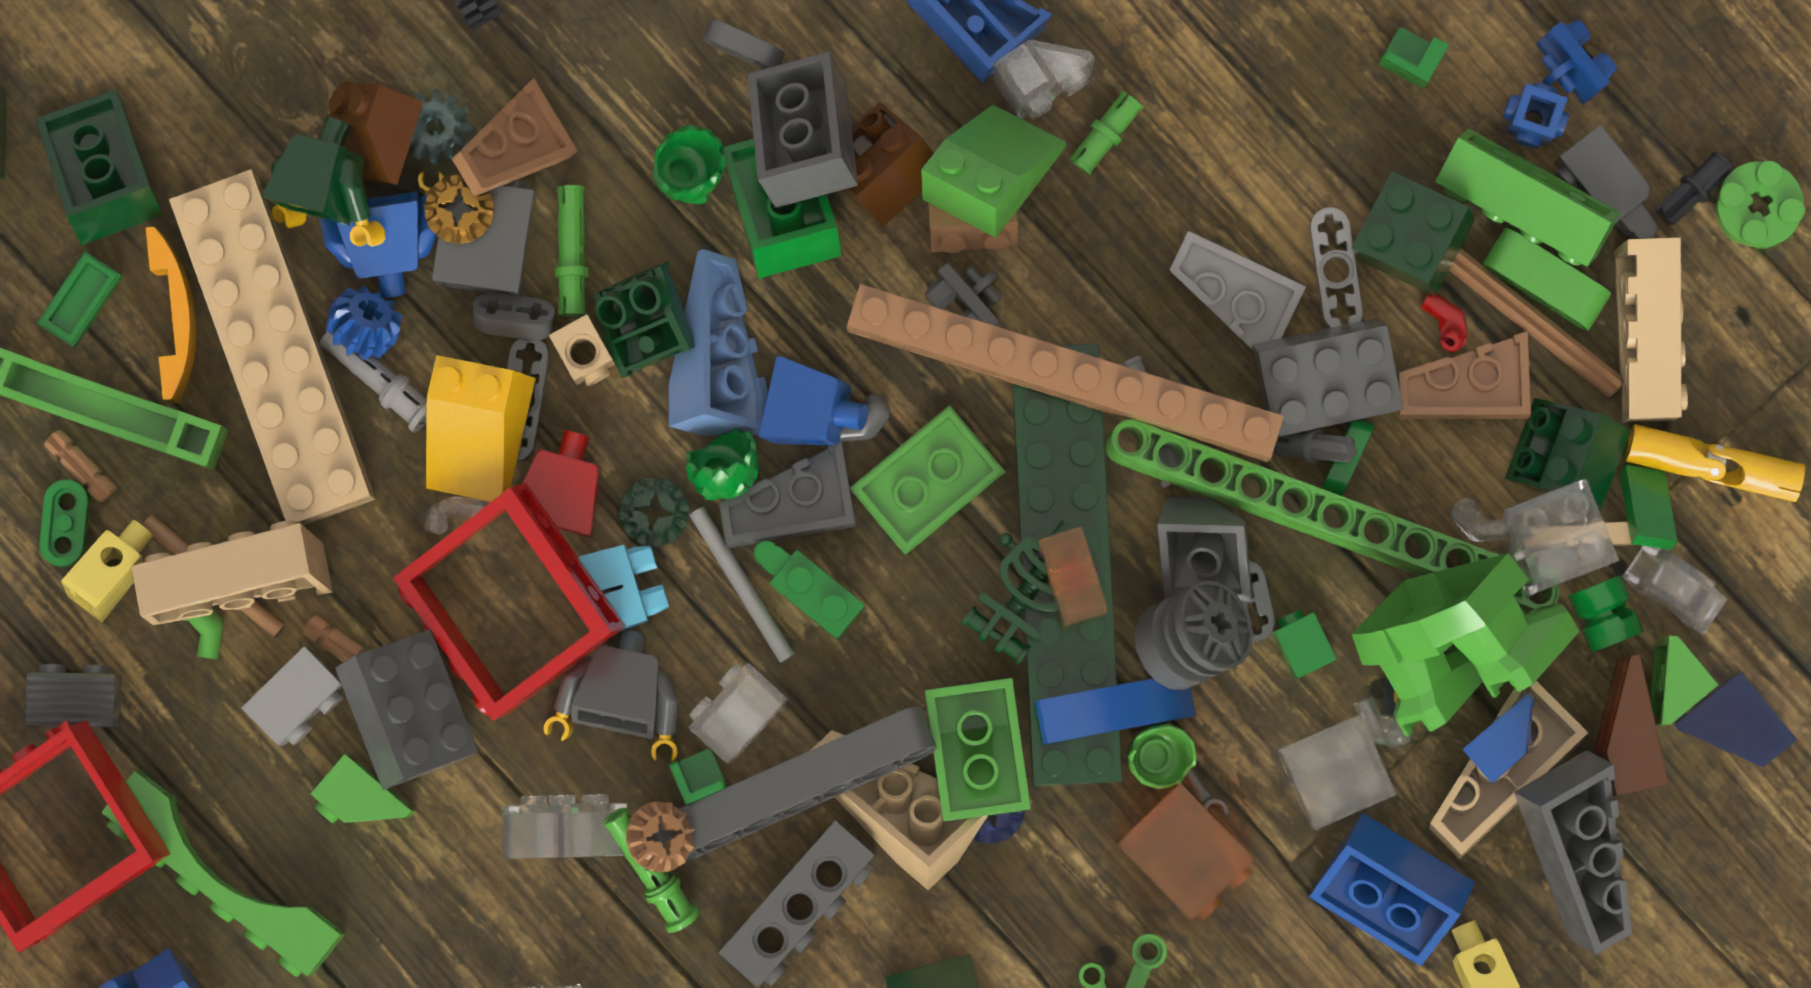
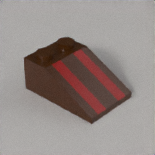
[1593,654,1669,796]

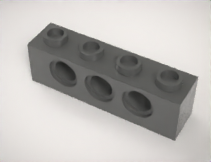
[719,820,876,988]

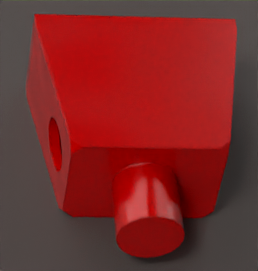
[522,430,601,538]

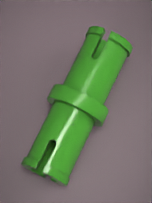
[1068,90,1144,175]

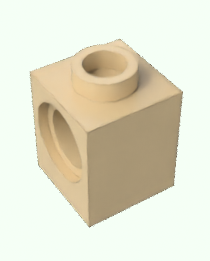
[549,314,615,386]

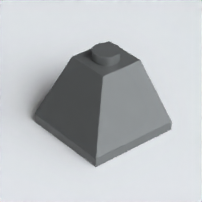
[1157,497,1252,601]

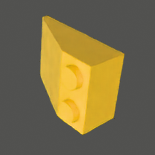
[426,355,536,502]

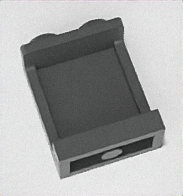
[432,180,537,296]

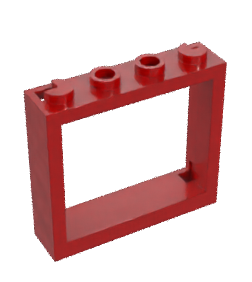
[393,483,626,721]
[0,720,171,953]

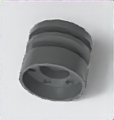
[1134,580,1253,690]

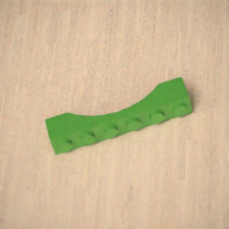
[0,348,229,471]
[101,771,346,977]

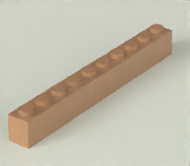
[847,284,1284,463]

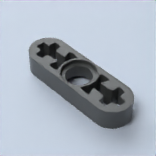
[507,339,550,462]

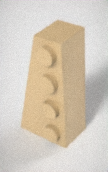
[1429,681,1588,860]

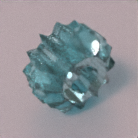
[410,89,473,164]

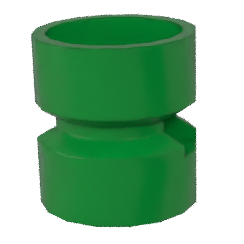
[1568,575,1644,653]

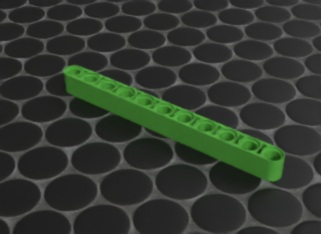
[1104,419,1560,614]

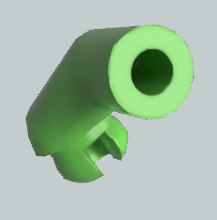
[184,607,224,660]

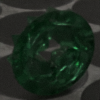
[619,477,689,547]

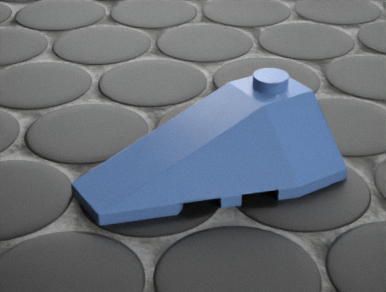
[669,249,768,436]

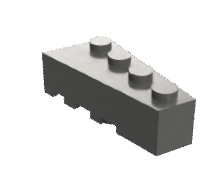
[1514,750,1632,955]

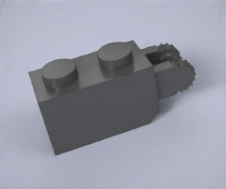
[1554,124,1658,239]

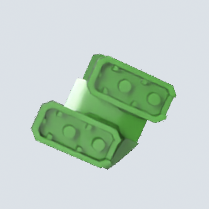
[1352,553,1580,737]

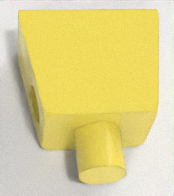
[61,520,153,623]
[1452,920,1520,988]

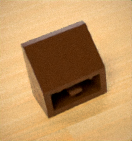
[843,102,934,228]

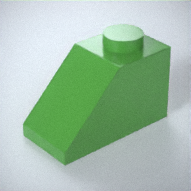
[311,754,416,823]

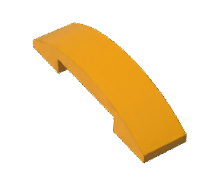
[146,227,197,404]

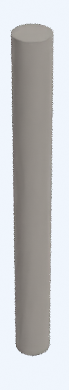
[689,506,795,663]

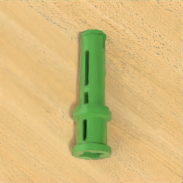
[603,807,700,933]

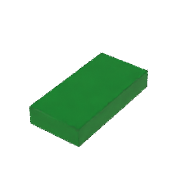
[37,251,123,348]
[1619,465,1678,550]

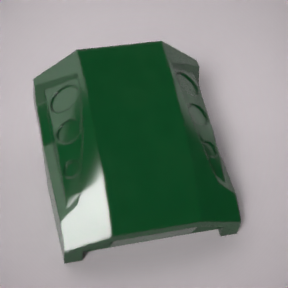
[592,261,695,378]

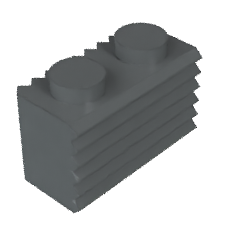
[25,664,121,727]

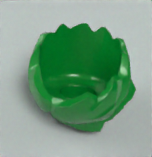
[653,125,725,204]
[685,428,759,501]

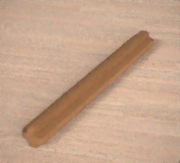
[1449,248,1624,397]

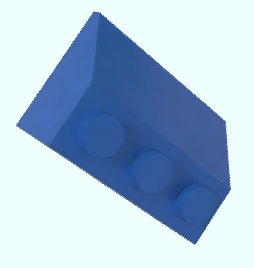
[1309,813,1475,966]

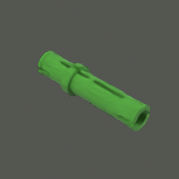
[554,185,589,318]

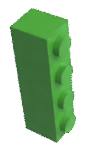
[1435,129,1621,267]

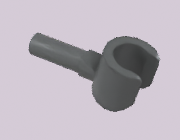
[1185,767,1228,824]

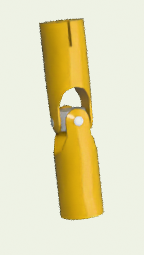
[1624,424,1805,502]

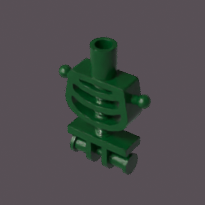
[961,520,1090,665]

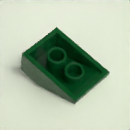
[35,89,163,246]

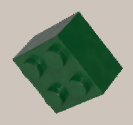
[1351,171,1475,296]

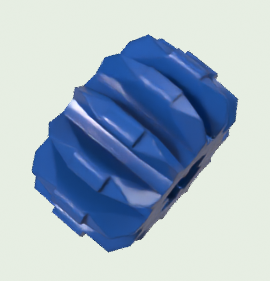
[326,285,402,361]

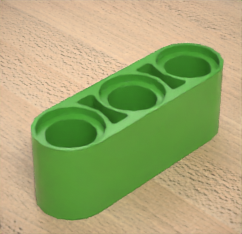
[1482,228,1612,331]

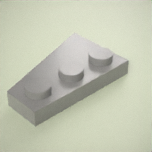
[1170,231,1306,349]

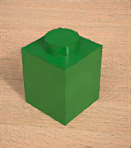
[1271,609,1337,680]

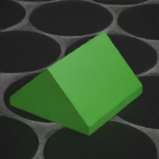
[1649,635,1718,727]

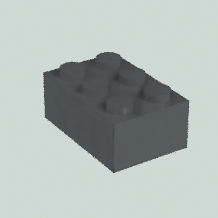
[747,51,858,208]
[1251,317,1403,437]
[335,630,478,790]

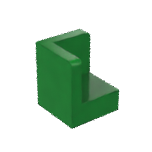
[1378,27,1449,89]
[669,748,728,805]

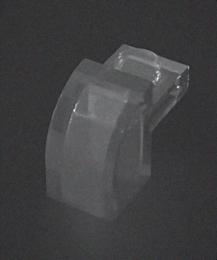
[1622,546,1727,635]

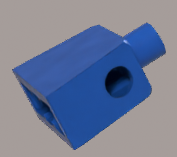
[758,356,868,445]

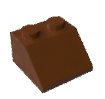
[329,81,424,185]

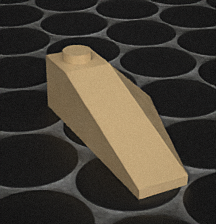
[810,730,988,890]

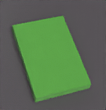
[850,405,1005,556]

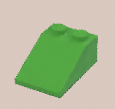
[921,105,1066,238]
[925,678,1031,822]

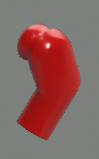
[1420,294,1468,352]

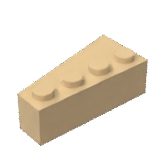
[1614,237,1688,423]
[131,521,333,625]

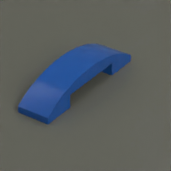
[1035,679,1196,745]

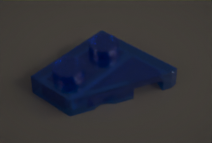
[1674,671,1797,767]

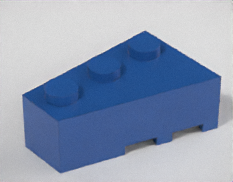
[905,0,1052,83]

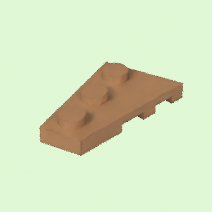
[452,78,577,196]
[1397,331,1531,419]

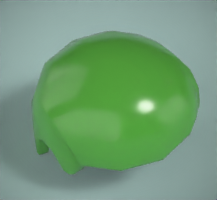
[1126,722,1197,790]

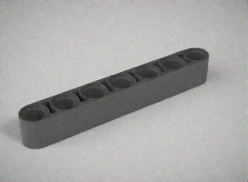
[651,706,937,862]

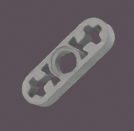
[1309,207,1363,328]

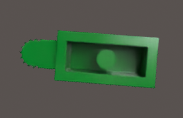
[753,540,865,641]

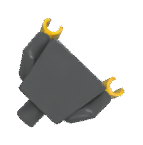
[544,630,678,762]

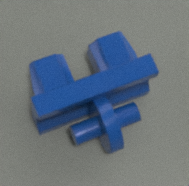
[1536,20,1617,105]

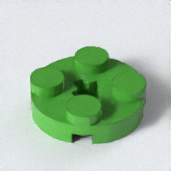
[1715,161,1805,249]

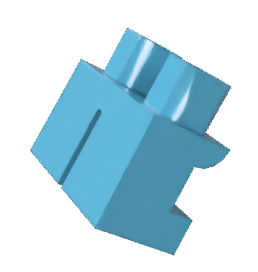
[578,545,670,634]

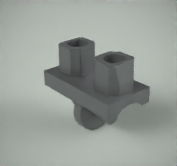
[925,262,1002,327]

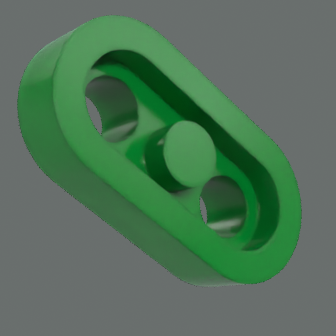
[39,479,90,567]

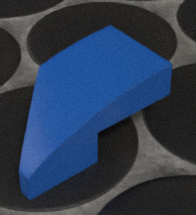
[1463,693,1535,783]

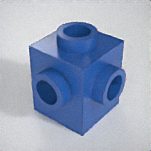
[1502,83,1569,149]

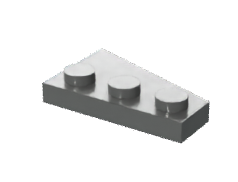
[719,440,856,549]

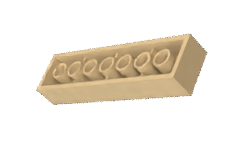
[169,169,376,526]

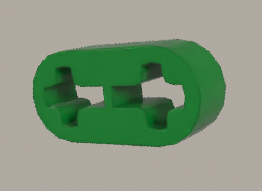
[1321,419,1375,496]

